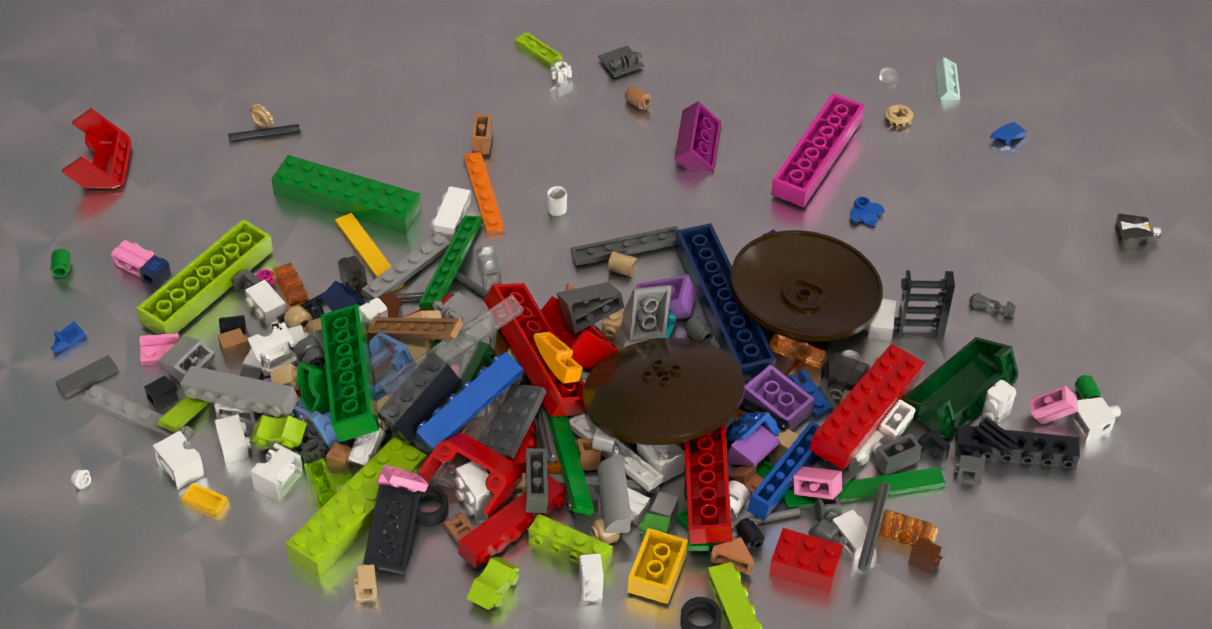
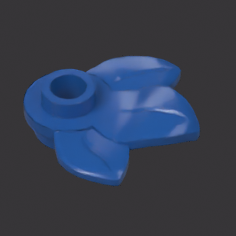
[850,196,885,226]

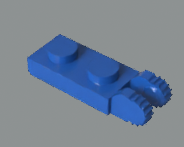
[788,369,832,418]

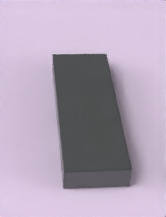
[55,355,119,398]

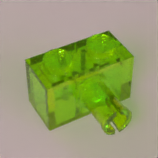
[304,458,352,510]

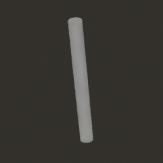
[732,507,801,529]

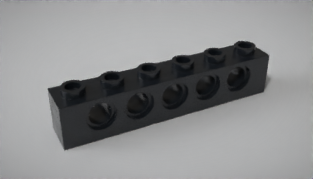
[955,425,1080,468]

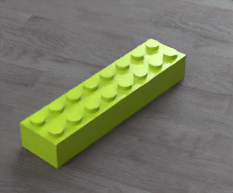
[136,219,273,335]
[285,436,427,579]

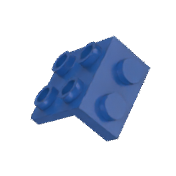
[726,412,781,441]

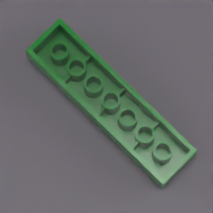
[271,155,421,233]
[320,304,379,442]

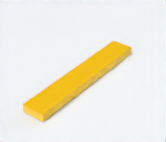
[335,213,404,292]

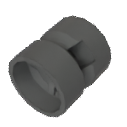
[294,337,326,369]

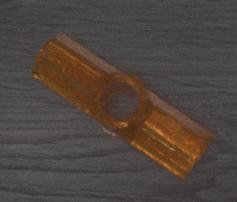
[769,334,828,368]

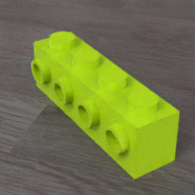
[529,514,613,575]

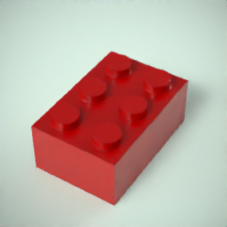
[769,528,844,593]

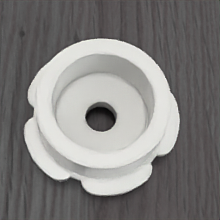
[71,469,91,489]

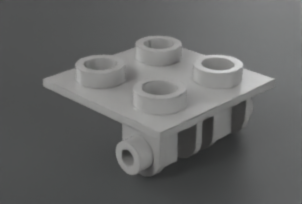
[433,292,484,331]

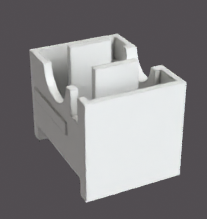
[248,323,299,376]
[153,431,205,490]
[251,443,303,502]
[636,443,685,484]

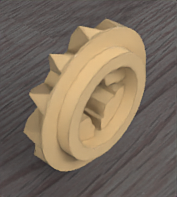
[249,103,274,129]
[885,104,913,126]

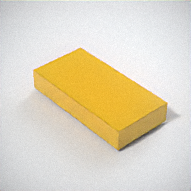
[181,483,228,516]

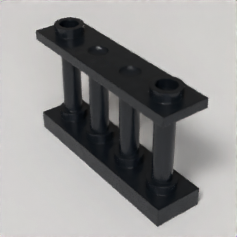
[894,270,955,337]

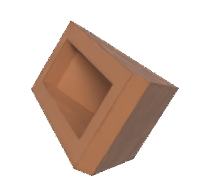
[711,537,754,576]

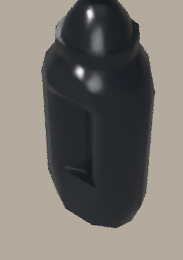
[309,298,325,320]

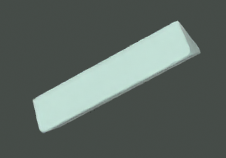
[935,57,961,100]

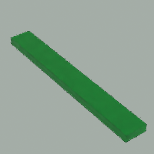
[419,216,483,309]
[545,408,594,516]
[783,467,946,510]

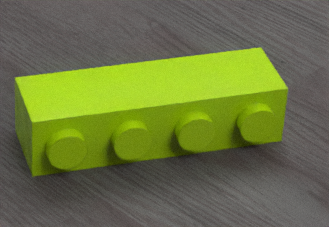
[707,562,763,629]

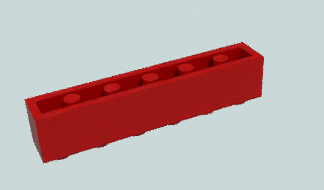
[458,475,566,569]

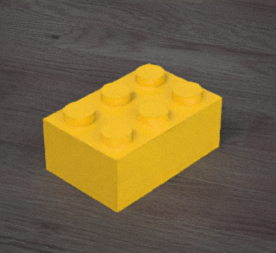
[627,528,688,604]

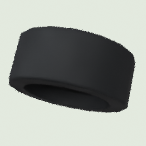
[415,485,449,526]
[680,597,721,629]

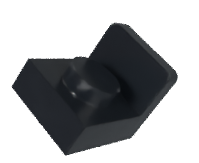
[918,430,950,461]

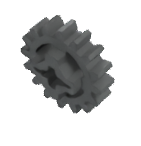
[291,426,328,465]

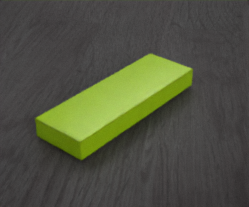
[515,32,563,68]
[158,396,210,433]

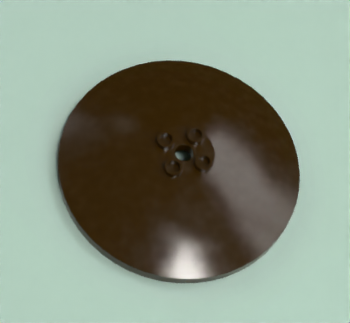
[730,230,883,341]
[583,338,745,445]

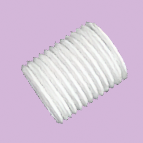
[547,186,567,216]

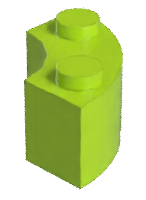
[249,415,307,450]
[466,557,520,610]

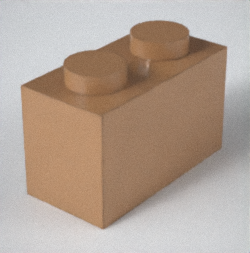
[471,114,493,154]

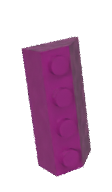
[674,101,721,172]

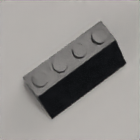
[378,351,462,443]

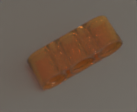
[273,263,309,307]
[878,510,939,547]

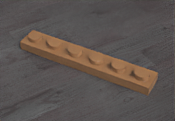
[367,317,463,340]

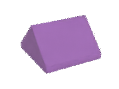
[728,425,780,466]

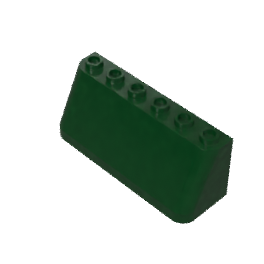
[901,337,1019,439]

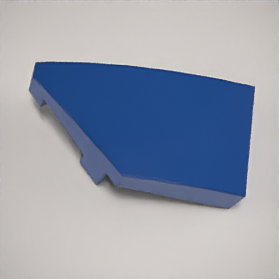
[990,122,1027,144]
[51,321,87,354]

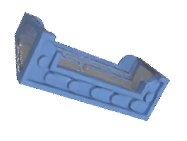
[293,332,418,449]

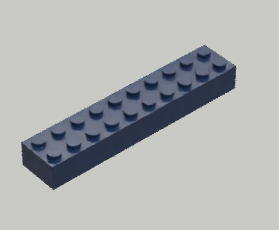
[675,223,776,382]

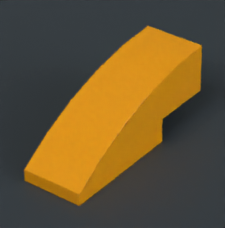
[533,332,583,383]

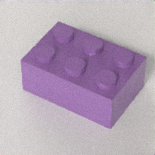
[744,365,815,431]

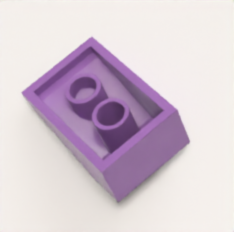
[636,275,697,320]

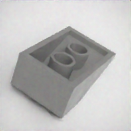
[621,285,671,341]

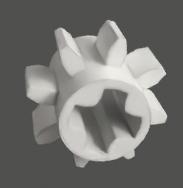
[551,61,572,83]

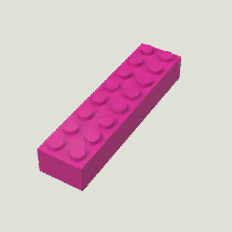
[771,93,865,208]

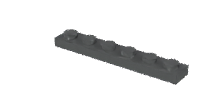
[571,226,679,266]

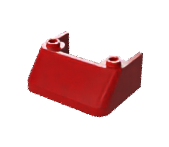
[62,108,131,189]
[541,296,619,370]
[418,433,523,519]

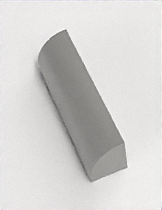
[597,456,631,533]

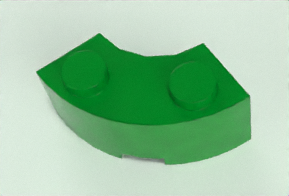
[296,362,330,414]

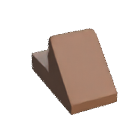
[730,465,764,496]

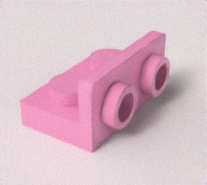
[139,333,180,366]
[376,465,428,492]

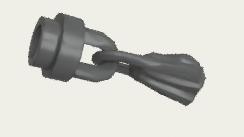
[969,292,1016,317]

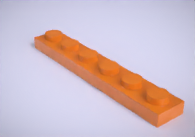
[463,152,505,235]

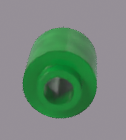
[50,249,71,277]
[1075,375,1101,400]

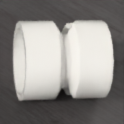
[729,481,750,520]

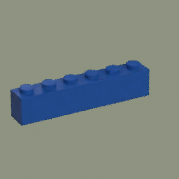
[416,352,523,453]
[747,421,820,521]

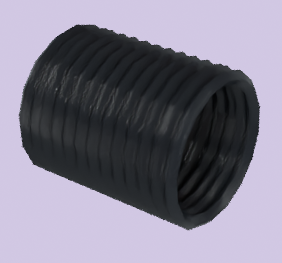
[219,315,247,335]

